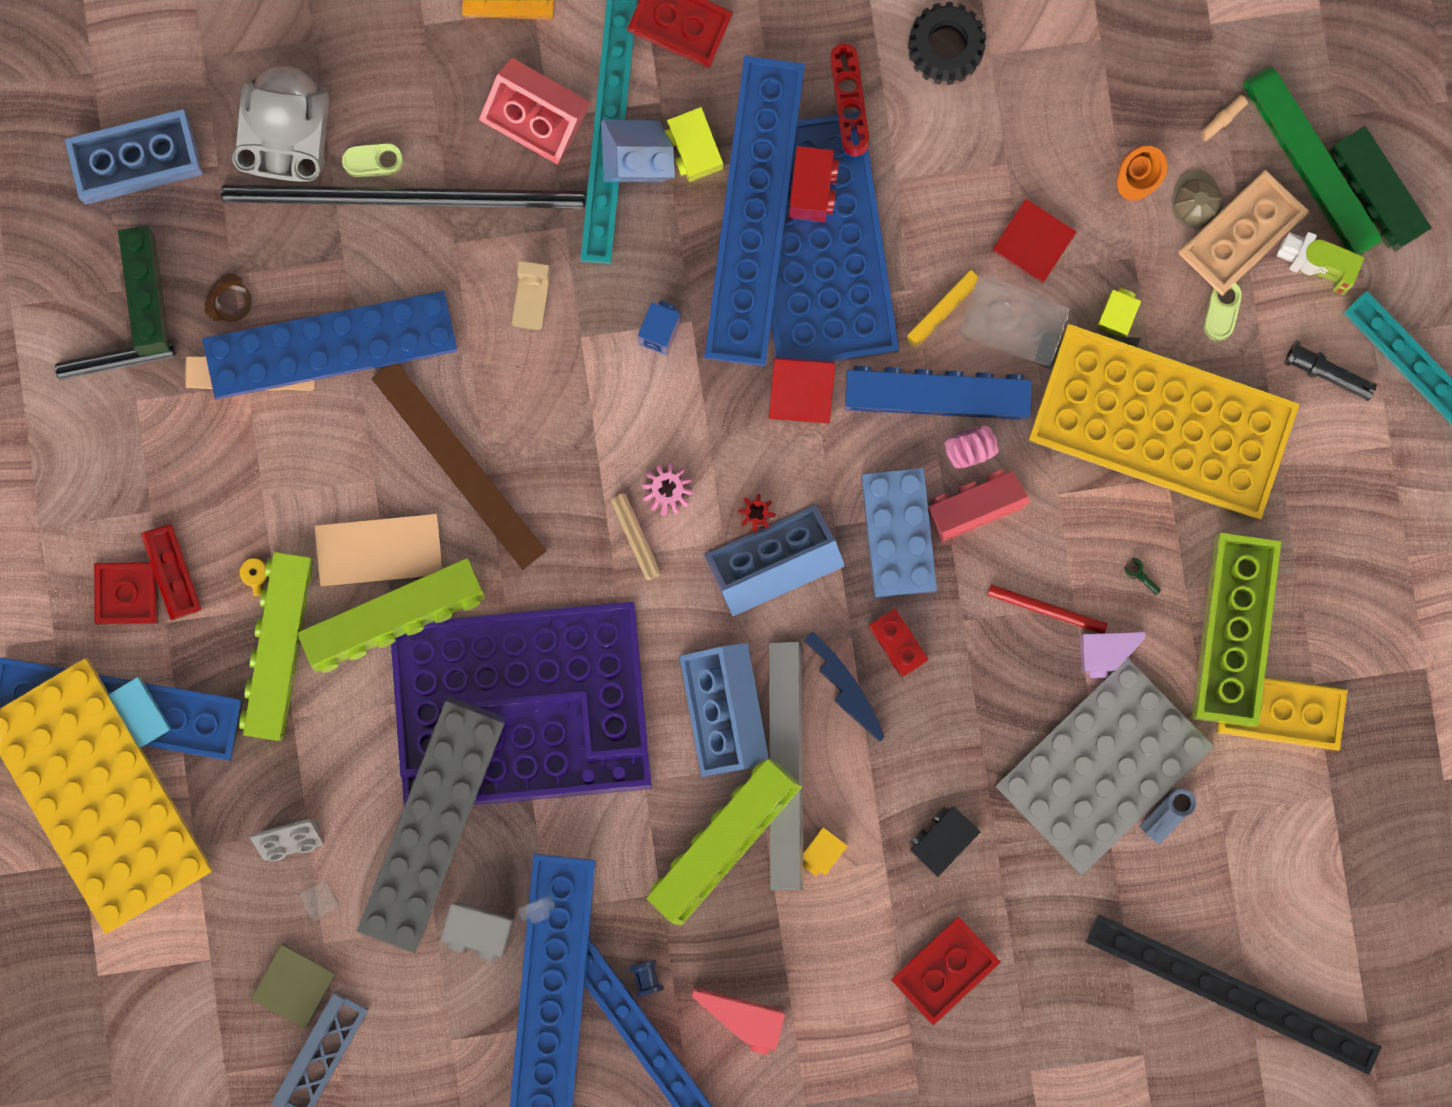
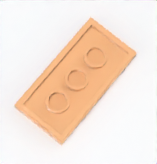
[1179,169,1309,296]
[315,514,443,587]

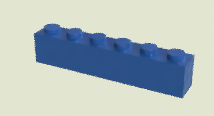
[844,366,1032,420]

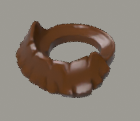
[205,274,252,322]

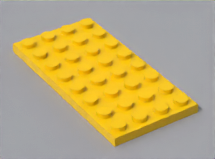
[1028,324,1300,520]
[0,658,214,935]

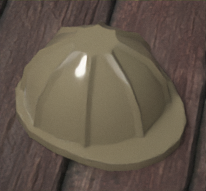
[1172,170,1224,229]

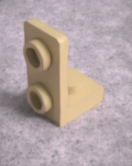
[512,261,551,331]

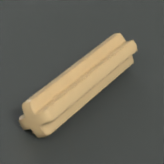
[611,493,661,580]

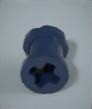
[630,959,664,997]

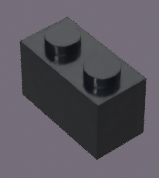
[910,806,981,877]

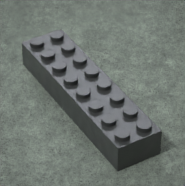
[357,695,506,953]

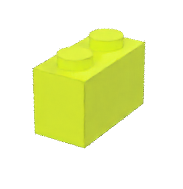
[664,107,723,182]

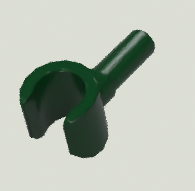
[1124,558,1161,595]

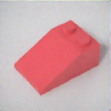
[692,987,785,1054]

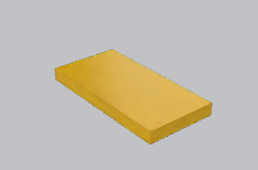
[1216,677,1348,751]

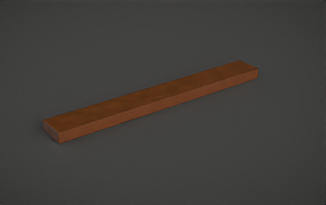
[371,364,547,570]

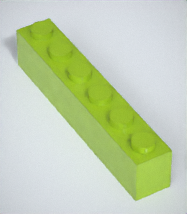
[240,552,314,742]
[297,558,486,673]
[646,758,803,926]

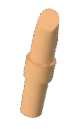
[1202,95,1249,141]

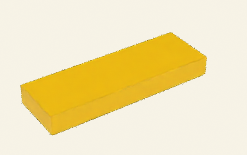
[907,270,979,348]

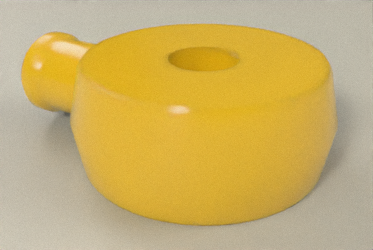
[239,558,267,597]

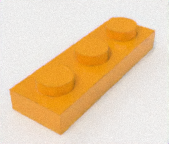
[462,0,555,20]

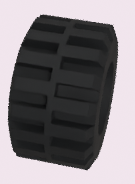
[908,2,986,85]

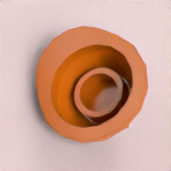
[1116,145,1168,201]

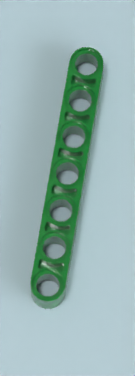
[1243,65,1382,255]

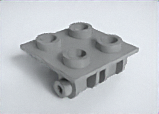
[249,818,324,861]

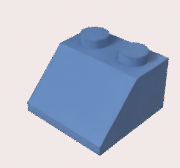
[601,120,675,182]

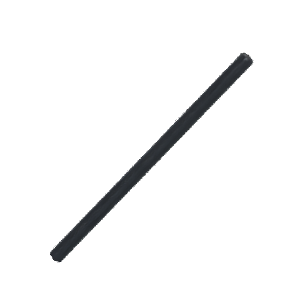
[221,185,586,209]

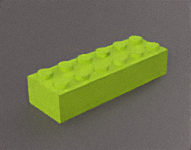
[1192,533,1282,727]

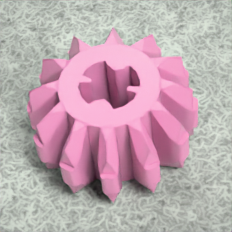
[945,425,999,469]
[642,463,694,516]

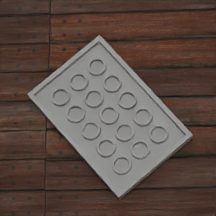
[995,658,1214,876]

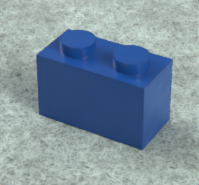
[638,300,681,355]

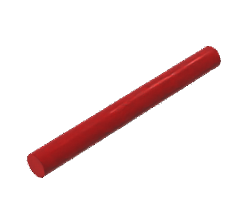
[987,584,1108,634]

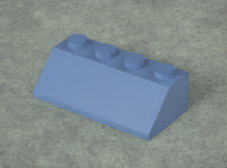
[704,505,845,616]
[679,643,769,777]

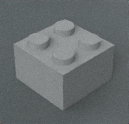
[441,902,515,961]

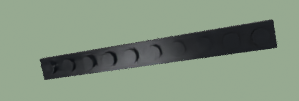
[1085,914,1382,1075]

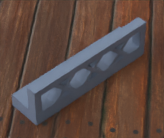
[271,992,369,1107]

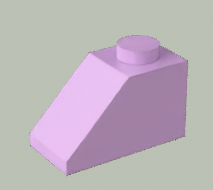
[1080,632,1145,678]

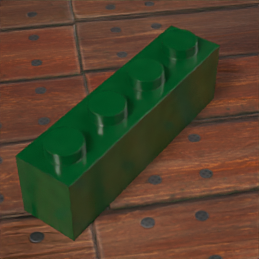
[1329,126,1432,252]
[118,225,171,357]

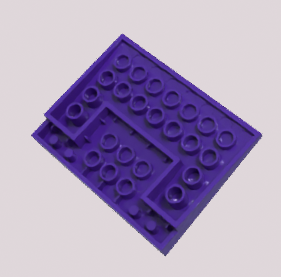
[391,602,652,807]

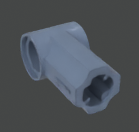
[1139,787,1196,845]

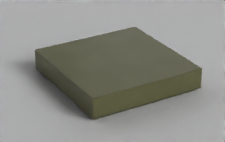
[251,944,336,1029]

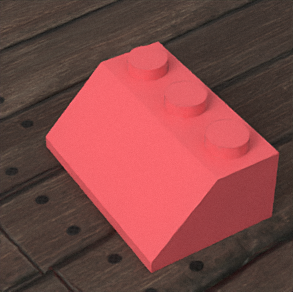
[479,58,591,165]
[928,469,1031,543]

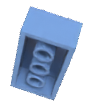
[64,109,204,204]
[861,468,937,599]

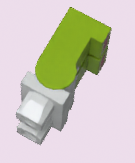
[1276,232,1365,295]

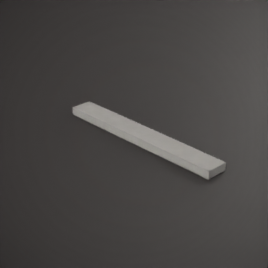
[769,642,803,891]

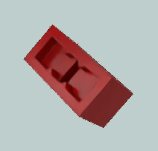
[868,608,929,678]

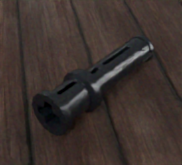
[1284,340,1377,401]

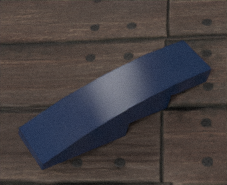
[804,632,885,742]

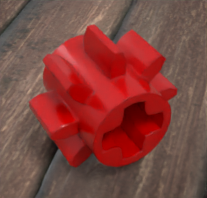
[737,494,776,533]

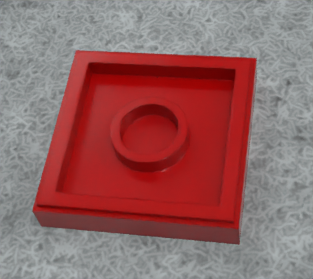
[992,199,1077,284]
[768,357,835,424]
[94,562,158,625]

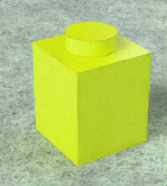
[1096,288,1141,338]

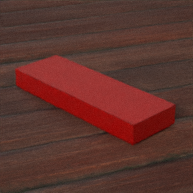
[141,524,202,621]

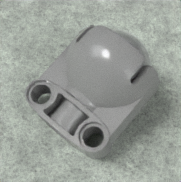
[232,66,329,182]

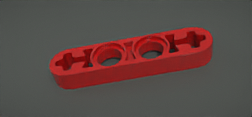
[830,43,869,156]

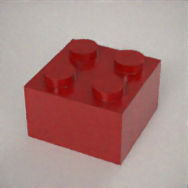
[789,146,839,222]

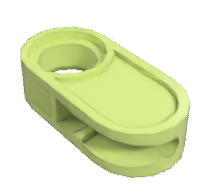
[342,144,403,178]
[1204,283,1242,341]

